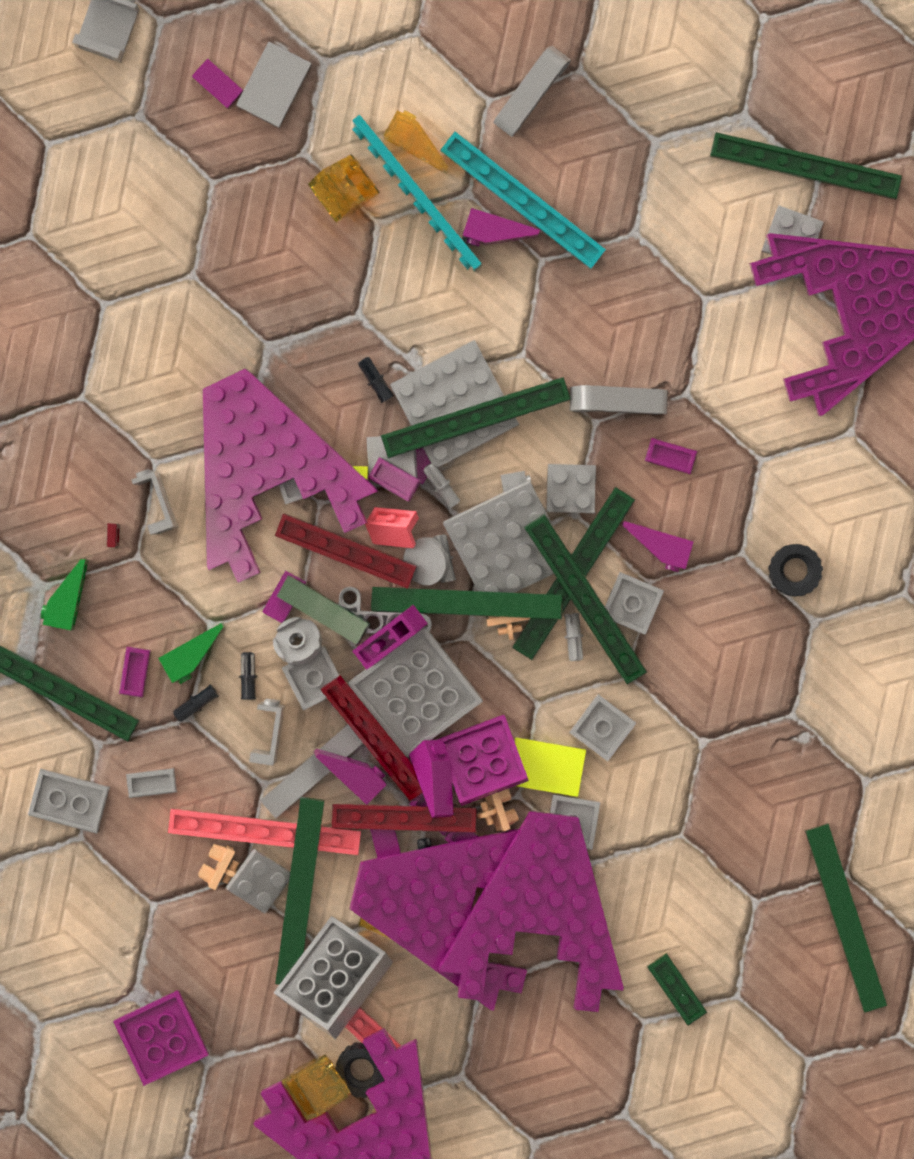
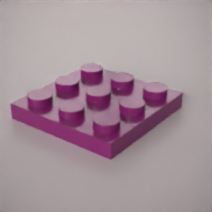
[437,715,529,806]
[113,989,209,1086]

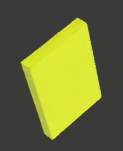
[515,737,586,797]

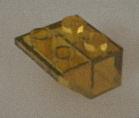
[308,154,380,223]
[281,1054,352,1121]

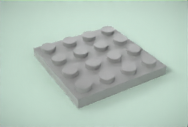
[390,340,519,468]
[443,480,554,593]
[348,626,483,757]

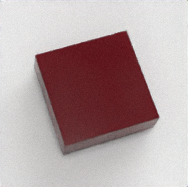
[107,523,120,548]

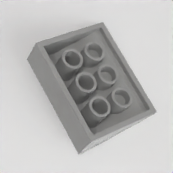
[274,916,393,1040]

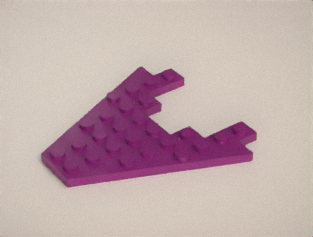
[749,233,914,416]
[203,369,378,583]
[439,811,624,1012]
[349,828,527,1011]
[253,1028,432,1159]

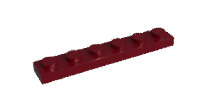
[275,513,417,589]
[320,675,423,801]
[332,804,477,832]

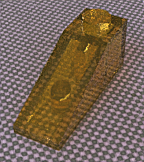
[383,110,449,174]

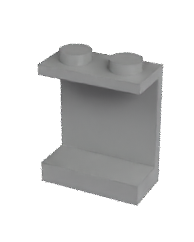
[72,0,139,63]
[131,469,178,535]
[249,698,285,766]

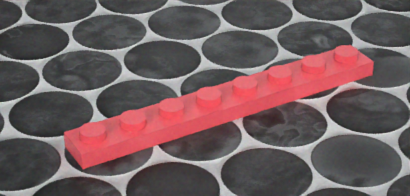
[168,808,361,855]

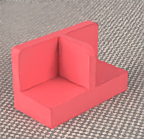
[365,507,419,548]

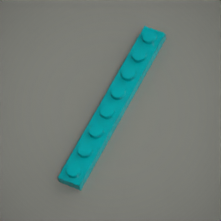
[352,114,482,272]
[440,132,606,269]

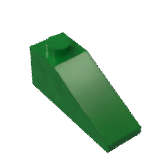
[40,559,89,631]
[158,623,225,684]

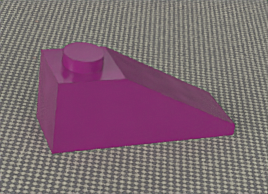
[462,208,540,247]
[622,521,693,573]
[352,605,428,670]
[409,740,454,818]
[313,748,387,805]

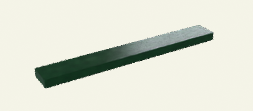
[710,132,902,200]
[381,377,571,459]
[512,487,635,660]
[524,514,647,685]
[371,587,563,620]
[0,645,140,742]
[275,797,325,985]
[805,823,887,1013]

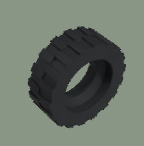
[768,544,823,597]
[335,1042,385,1098]

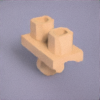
[486,616,530,640]
[477,789,519,831]
[198,844,239,890]

